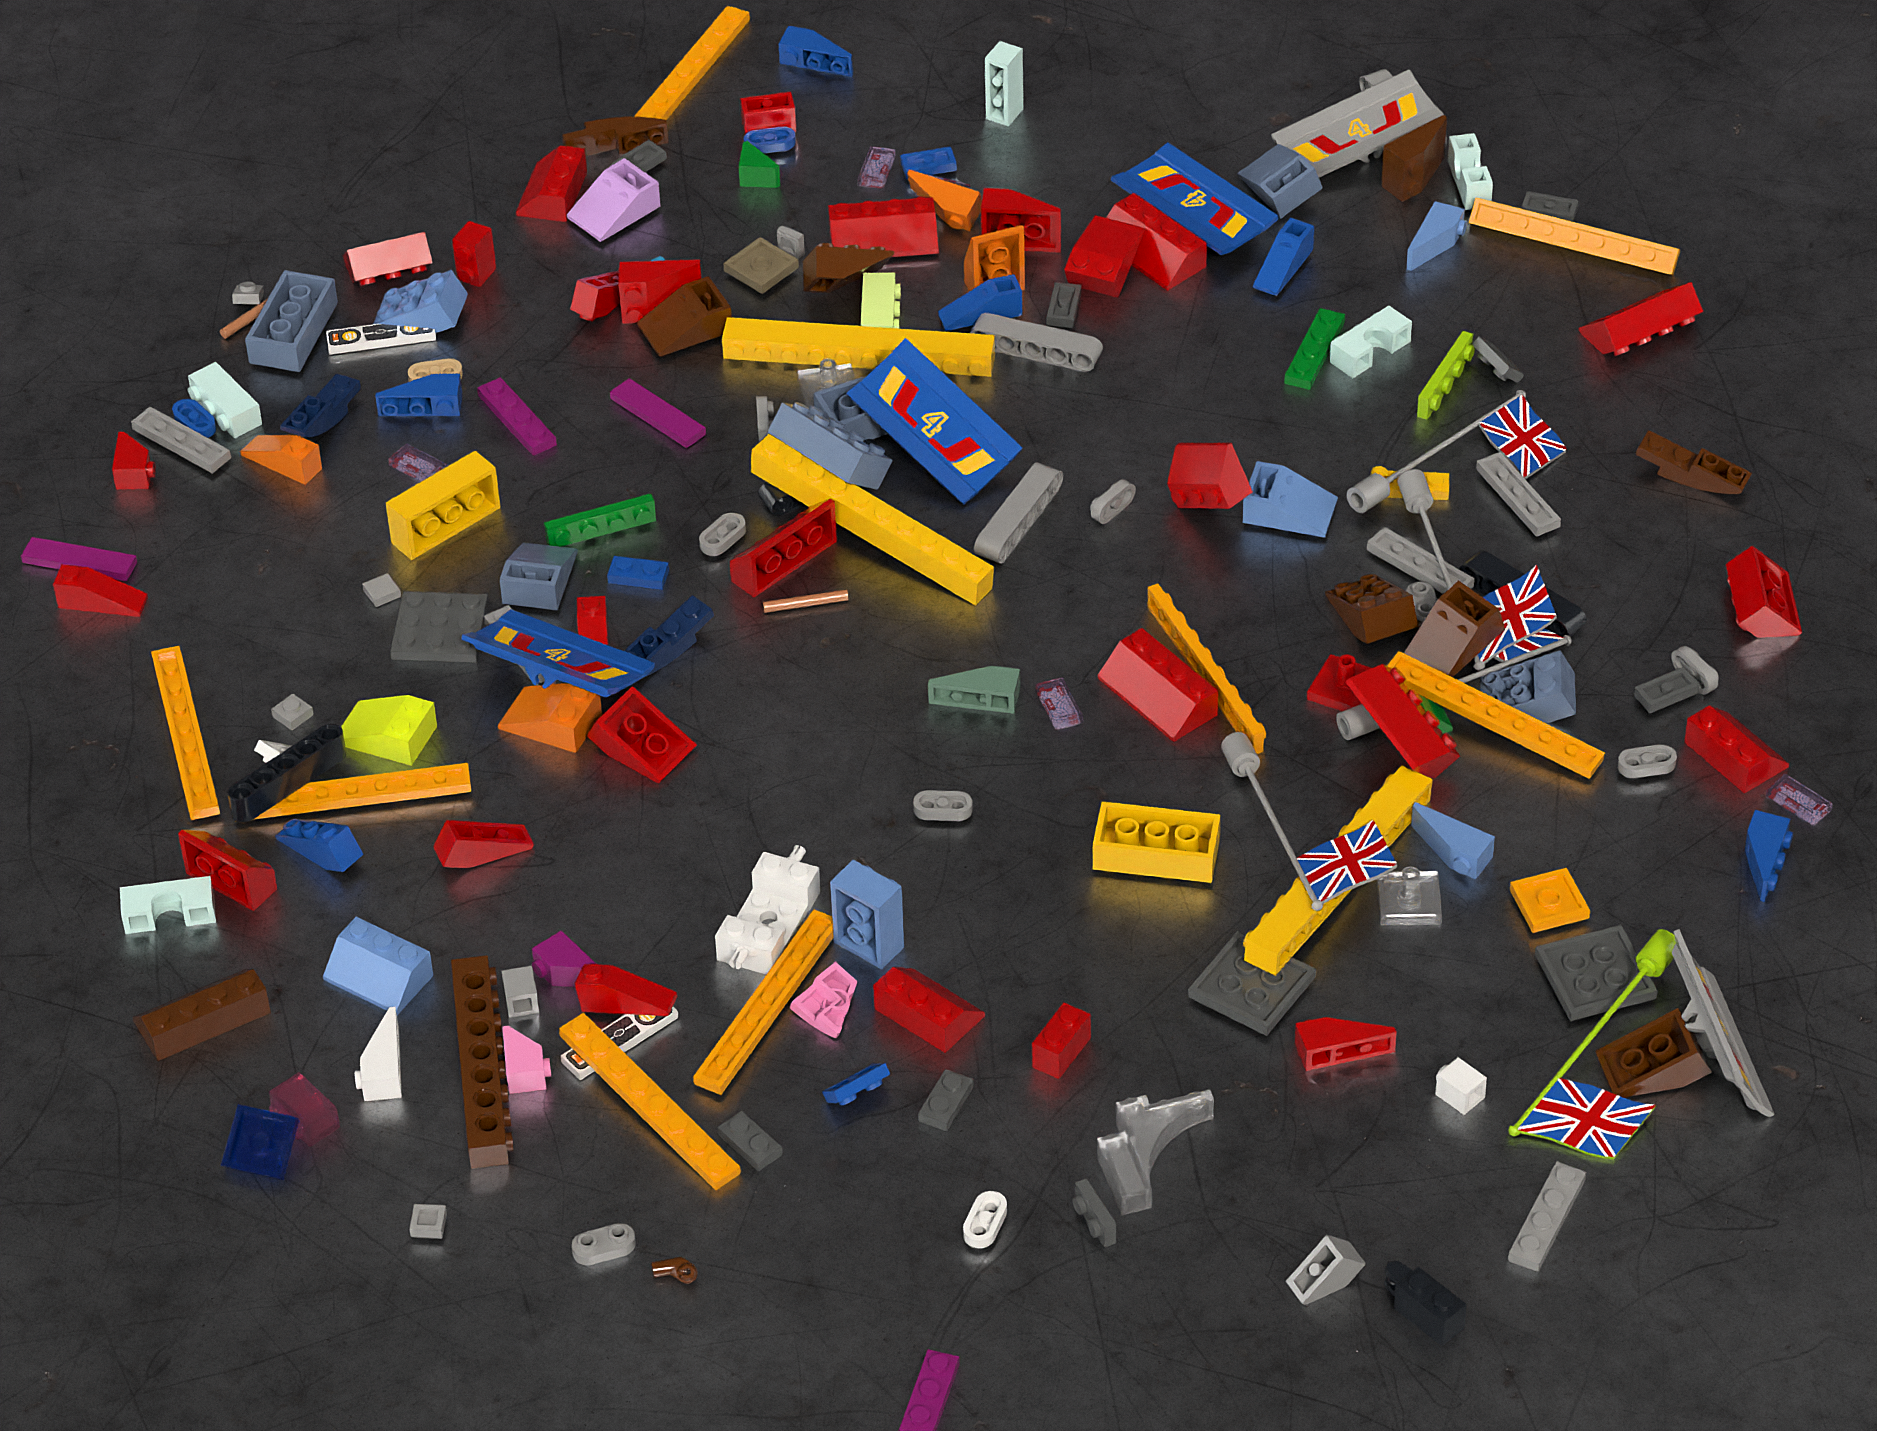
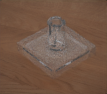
[798,359,855,408]
[1377,866,1442,925]

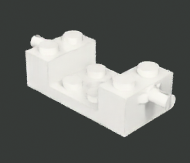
[715,845,821,975]

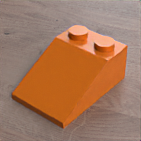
[964,225,1025,291]
[498,683,602,753]

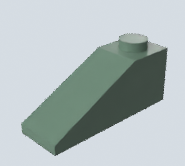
[928,666,1020,714]

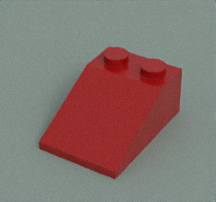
[981,188,1061,253]
[1064,215,1145,298]
[619,260,701,324]
[587,686,697,784]

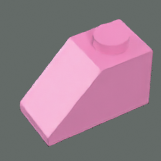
[503,1026,551,1094]

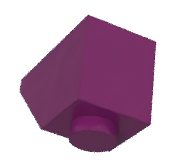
[532,931,596,987]

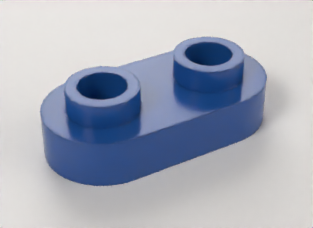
[744,127,796,153]
[172,399,216,438]

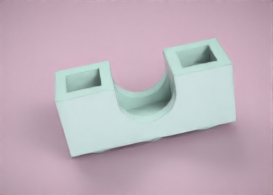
[1448,133,1493,210]
[1330,306,1412,378]
[120,876,216,934]

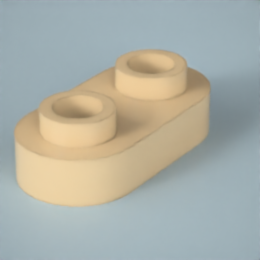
[408,359,463,382]

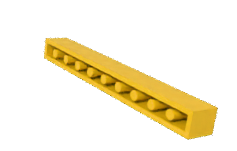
[722,317,995,377]
[751,434,994,606]
[1243,765,1433,976]

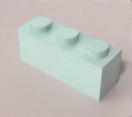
[985,41,1023,127]
[188,362,262,439]

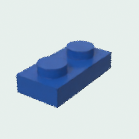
[900,147,957,179]
[607,556,669,590]
[822,1063,890,1106]

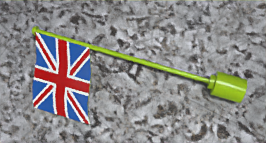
[1508,929,1676,1160]

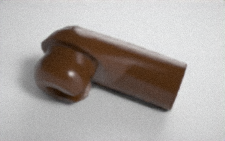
[651,1257,697,1283]

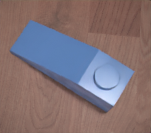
[1407,201,1467,271]
[1411,802,1495,880]

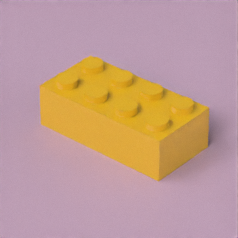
[386,451,501,560]
[1093,801,1221,883]

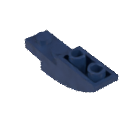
[280,373,361,437]
[624,595,714,676]

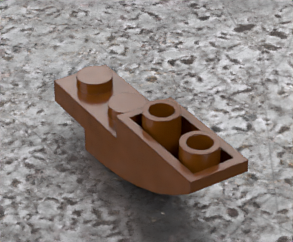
[562,117,669,156]
[1636,430,1752,494]

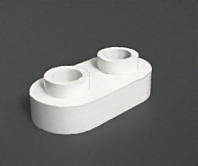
[963,1191,1007,1248]

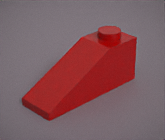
[570,270,620,321]
[53,564,148,617]
[577,596,609,646]
[433,820,534,868]
[574,964,678,1016]
[1295,1017,1397,1071]

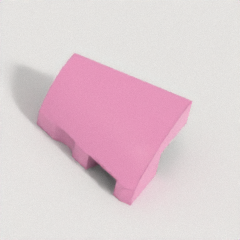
[790,961,858,1038]

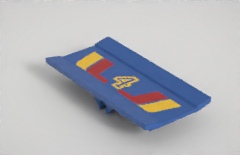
[1111,142,1278,255]
[846,338,1023,505]
[461,609,655,698]

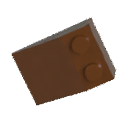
[1382,115,1447,202]
[1595,1008,1712,1098]

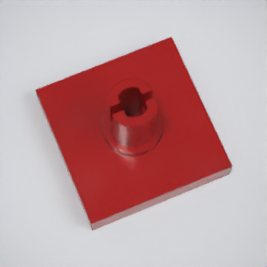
[1307,654,1371,711]

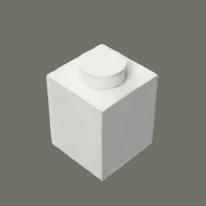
[1436,1057,1487,1115]

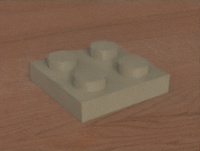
[723,237,799,294]

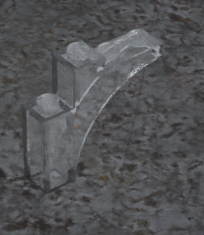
[1097,1089,1214,1216]

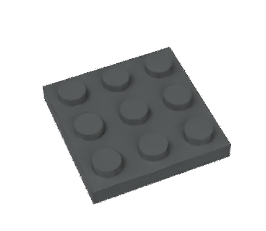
[390,591,488,663]
[1535,925,1657,1021]
[1188,931,1316,1036]

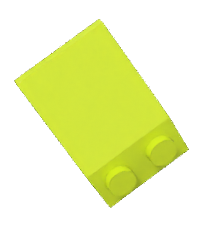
[341,695,437,766]

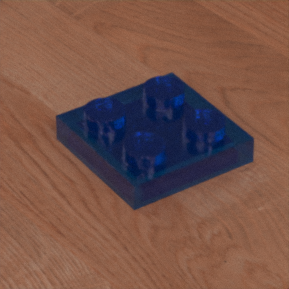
[221,1104,300,1180]

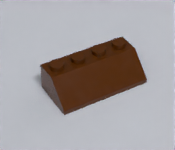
[133,969,271,1061]

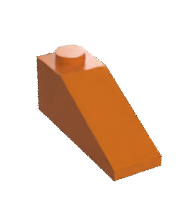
[907,169,982,231]
[240,435,322,485]

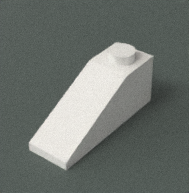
[355,1007,402,1101]

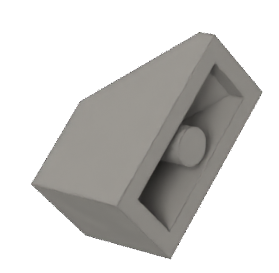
[1286,1235,1366,1305]

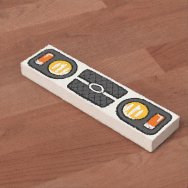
[326,324,436,355]
[561,1007,678,1080]

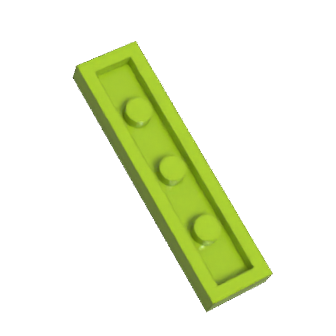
[1417,331,1475,420]

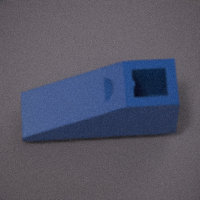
[779,26,853,77]
[1253,218,1314,296]
[938,274,1023,331]
[375,374,462,416]
[1745,810,1793,902]
[275,818,364,872]

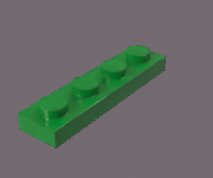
[1284,308,1345,390]
[544,494,656,547]

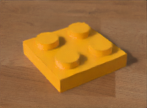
[1510,868,1590,933]

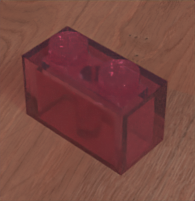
[269,1072,340,1147]

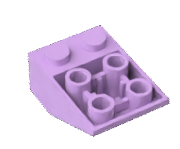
[567,158,660,242]

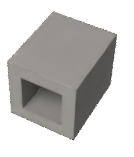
[501,966,539,1018]

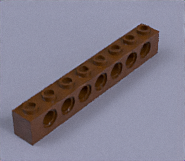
[451,955,514,1169]

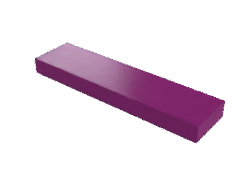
[610,378,706,448]
[21,537,137,581]

